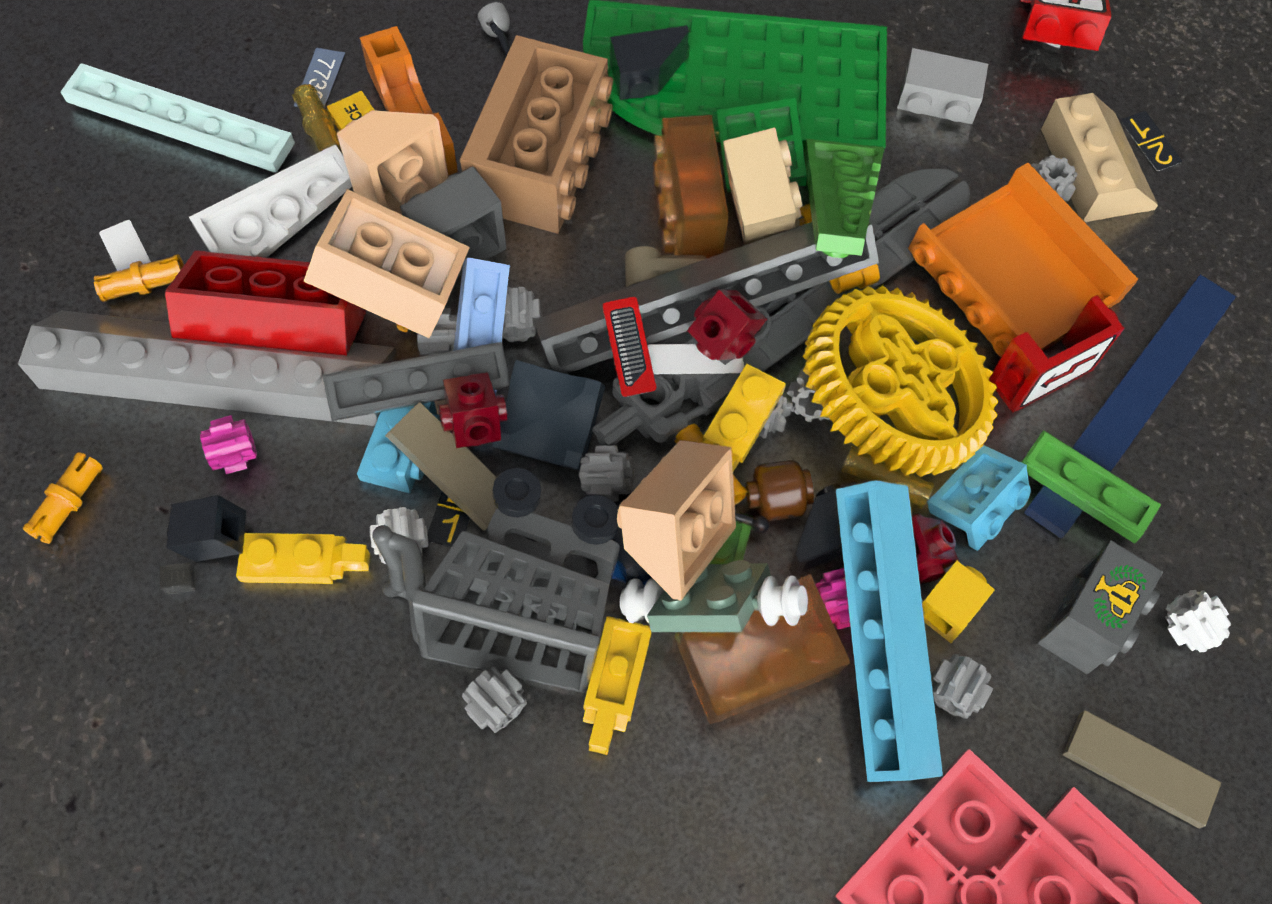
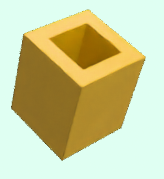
[922,560,995,643]

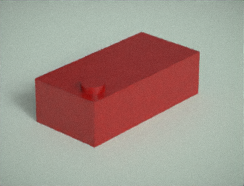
[165,250,366,356]

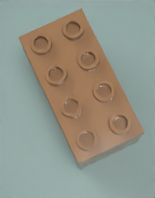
[460,35,613,234]

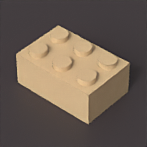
[723,128,802,245]

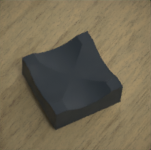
[492,360,605,471]

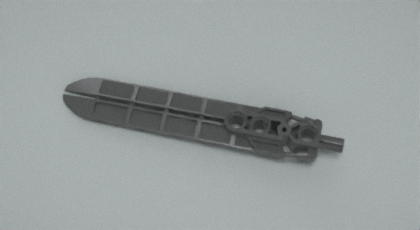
[592,168,970,446]

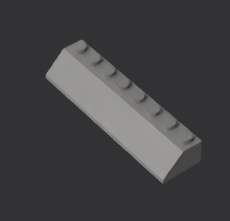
[18,310,396,426]

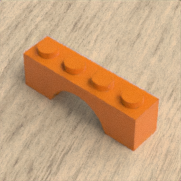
[360,26,458,176]

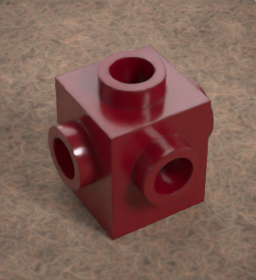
[687,290,767,360]
[439,372,507,449]
[911,514,959,584]

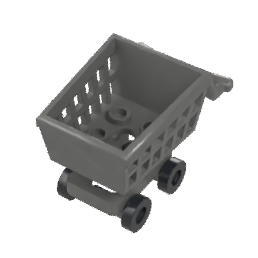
[372,468,620,693]

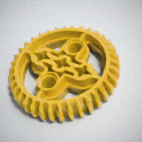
[802,285,999,477]

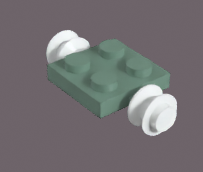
[620,560,808,632]

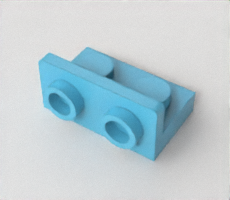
[357,402,441,493]
[927,445,1031,551]

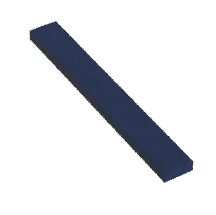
[1024,274,1236,539]

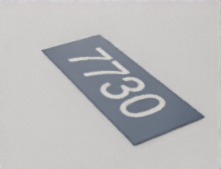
[294,48,345,112]

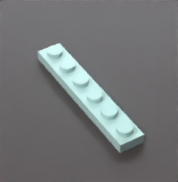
[61,63,295,173]

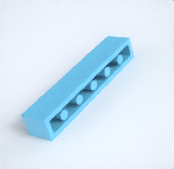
[836,480,943,782]

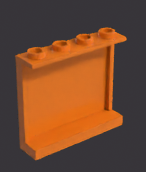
[908,163,1139,357]

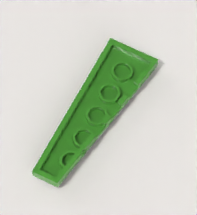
[804,139,884,258]

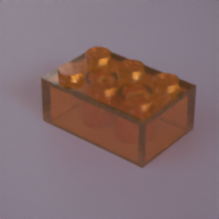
[653,115,729,259]
[674,574,851,725]

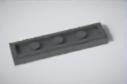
[322,342,510,421]

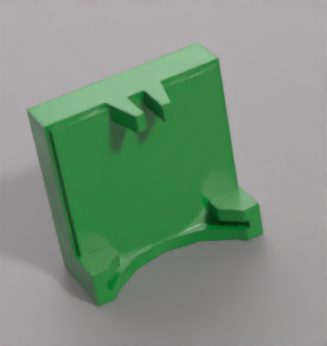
[716,98,807,193]

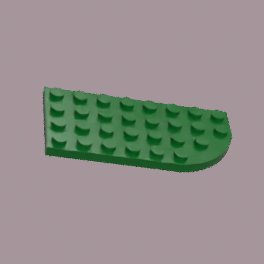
[583,0,887,153]

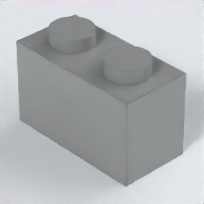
[897,48,988,124]

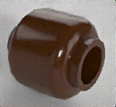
[745,460,814,521]

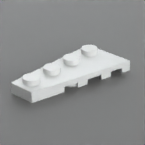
[189,145,352,258]

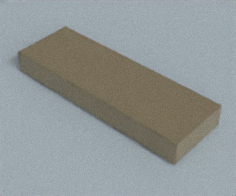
[385,402,497,531]
[1062,710,1222,829]

